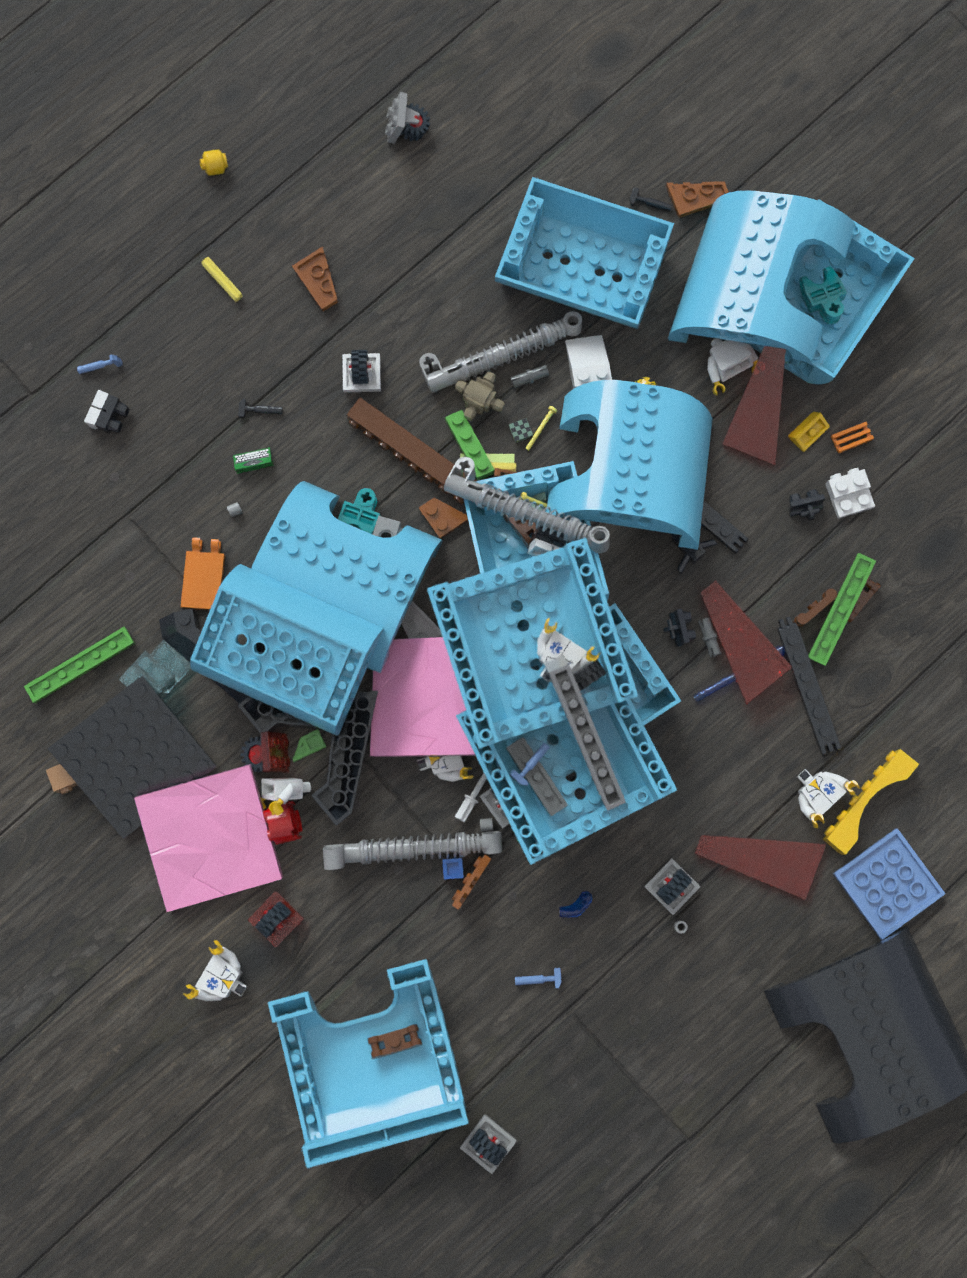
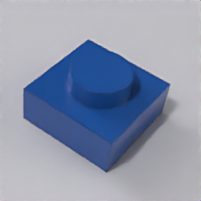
[443,858,464,879]

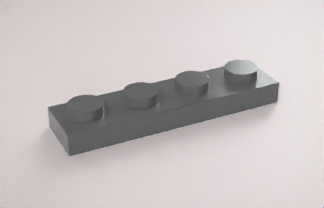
[506,737,568,817]

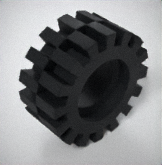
[573,659,606,691]

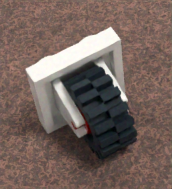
[343,350,381,392]

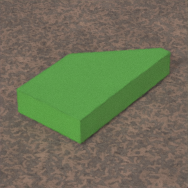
[292,729,327,763]

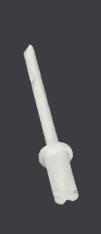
[455,772,487,822]

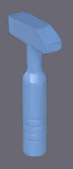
[77,355,123,374]
[509,743,550,786]
[515,968,561,988]

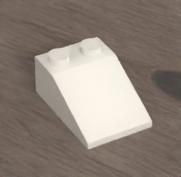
[565,335,612,389]

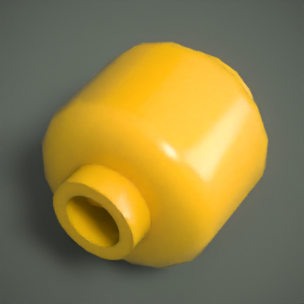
[199,150,228,176]

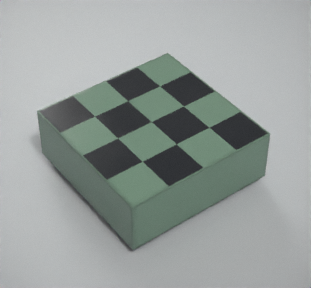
[509,418,533,443]

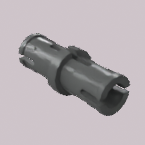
[510,365,549,388]
[698,618,722,658]

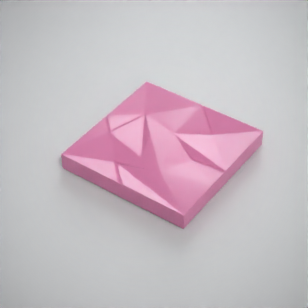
[370,637,476,757]
[134,764,283,912]

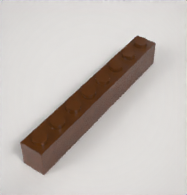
[347,398,477,505]

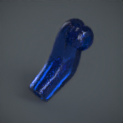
[559,891,593,917]

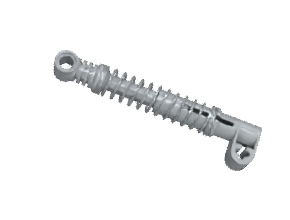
[419,311,582,393]
[444,457,610,553]
[323,831,503,870]

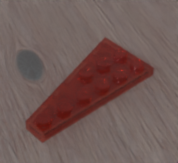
[723,346,786,465]
[701,581,792,704]
[694,835,826,900]

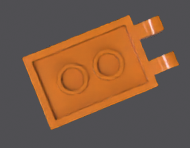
[181,538,225,610]

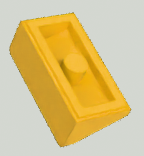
[788,412,830,452]

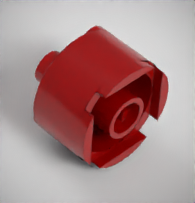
[263,801,302,845]

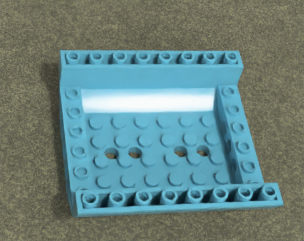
[427,538,638,748]
[456,678,677,865]

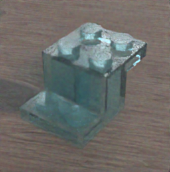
[119,640,191,694]

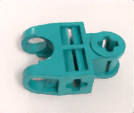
[799,267,847,325]
[338,488,381,535]

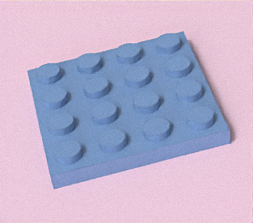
[833,828,945,940]

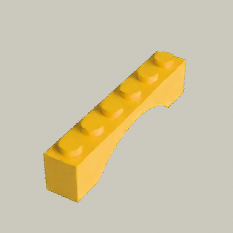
[823,749,919,855]

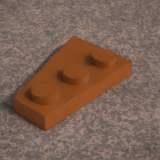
[666,181,729,218]
[292,247,338,312]
[452,855,491,910]

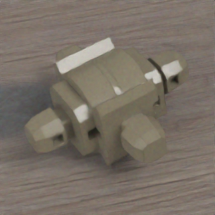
[455,372,505,421]

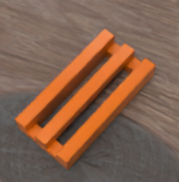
[831,422,874,454]

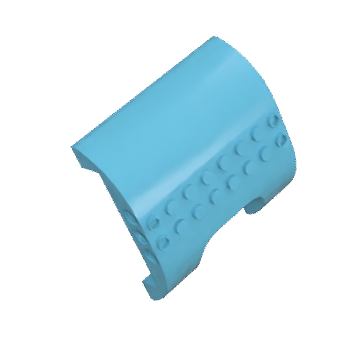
[668,191,856,363]
[546,380,712,550]
[251,481,443,673]
[268,959,468,1168]

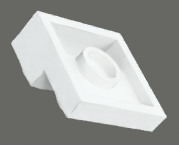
[825,468,875,519]

